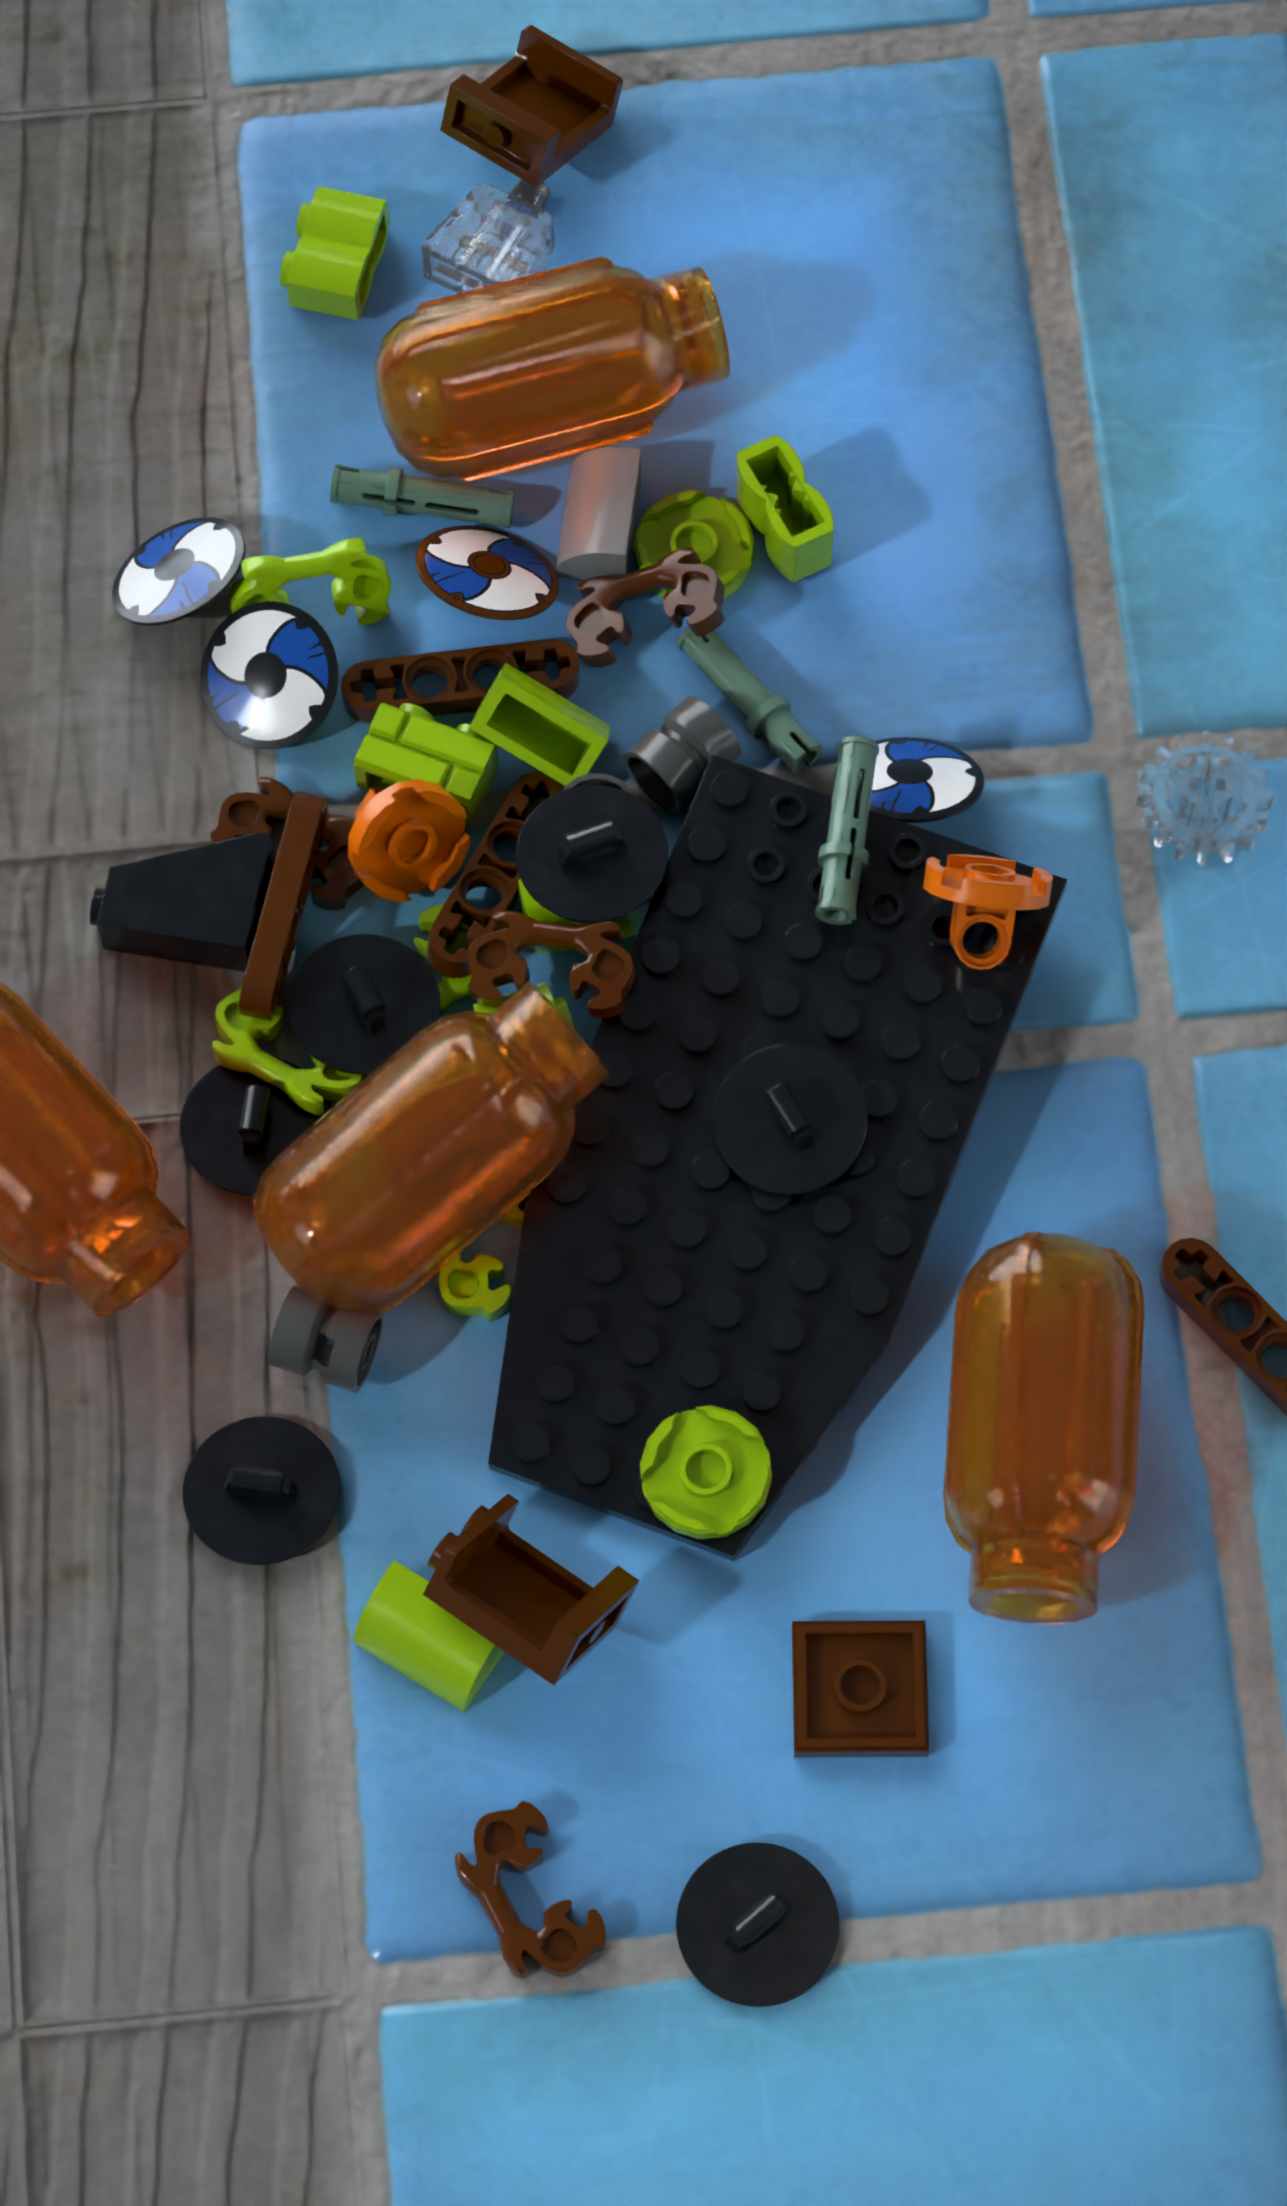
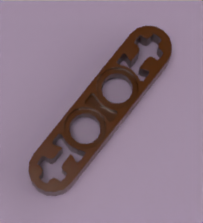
[341,639,580,723]
[427,772,564,978]
[239,791,329,1021]
[1159,1238,1287,1416]

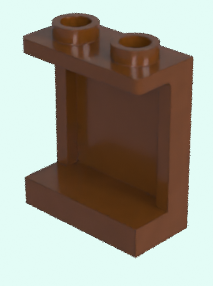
[440,25,623,187]
[423,1494,639,1685]

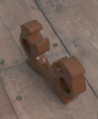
[566,547,725,668]
[210,777,364,910]
[467,911,636,1018]
[455,1801,606,1979]

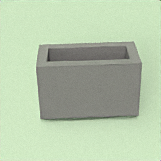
[555,447,642,580]

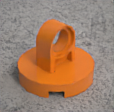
[348,779,470,903]
[923,854,1053,970]

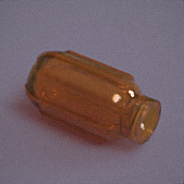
[374,257,730,481]
[0,981,191,1317]
[254,981,612,1314]
[943,1232,1144,1624]

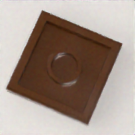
[792,1620,929,1758]

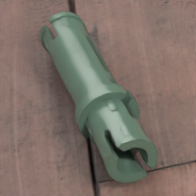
[330,464,516,529]
[677,626,823,774]
[815,736,879,925]

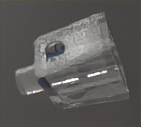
[421,178,555,323]

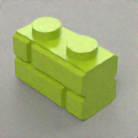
[353,703,499,827]

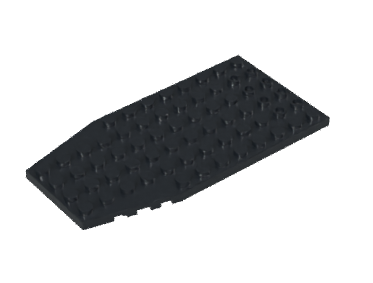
[488,755,1067,1561]

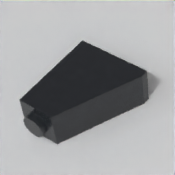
[90,832,276,972]

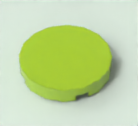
[633,490,754,599]
[640,1405,772,1539]

